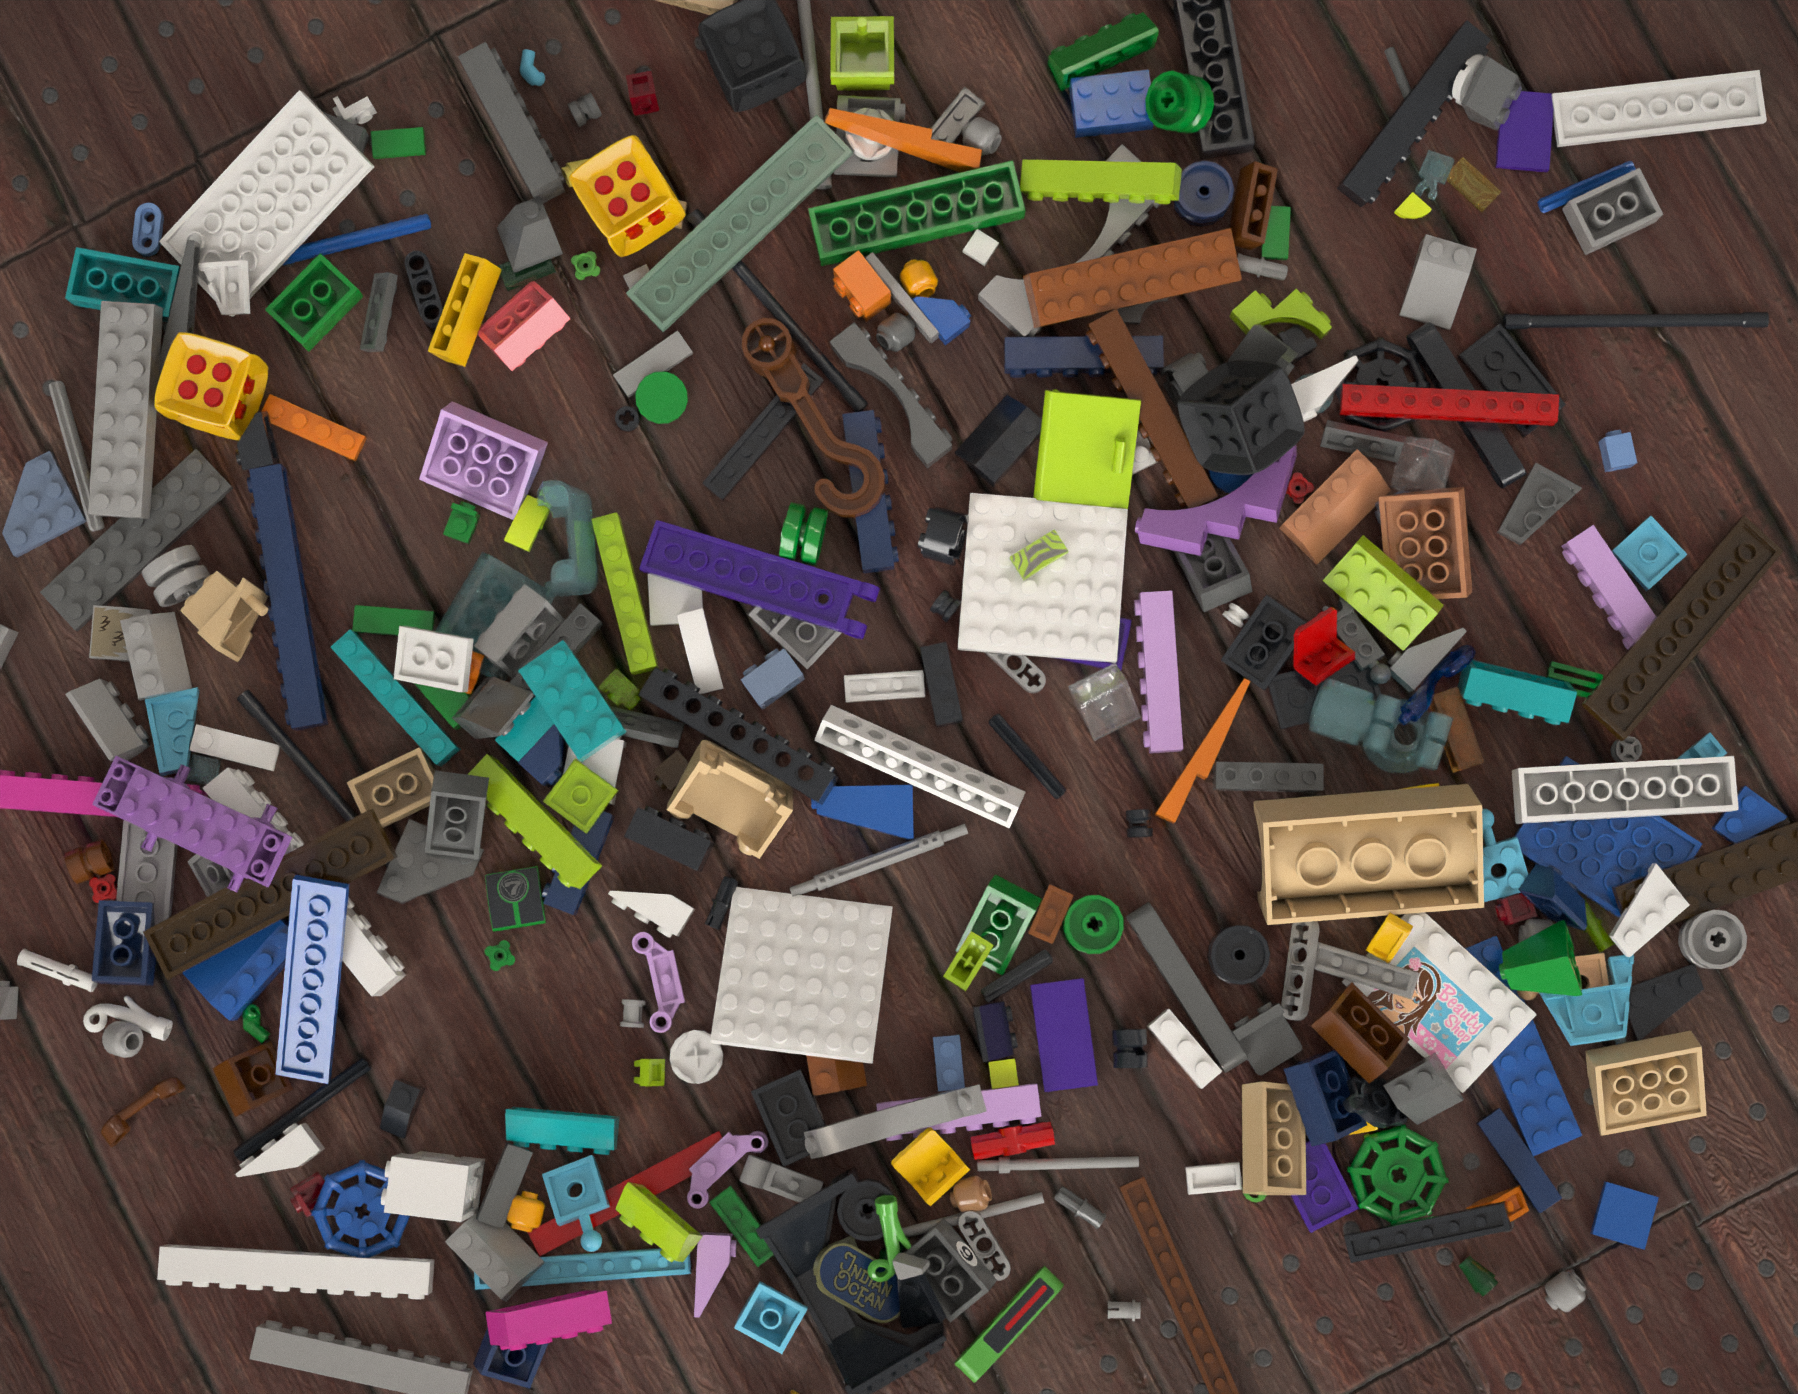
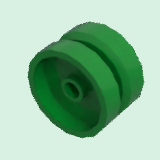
[1145,71,1214,134]
[779,502,828,566]
[1063,895,1124,954]

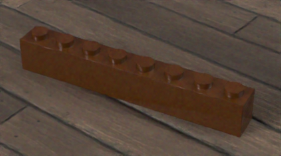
[1086,309,1218,509]

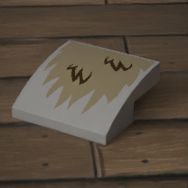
[89,605,152,662]

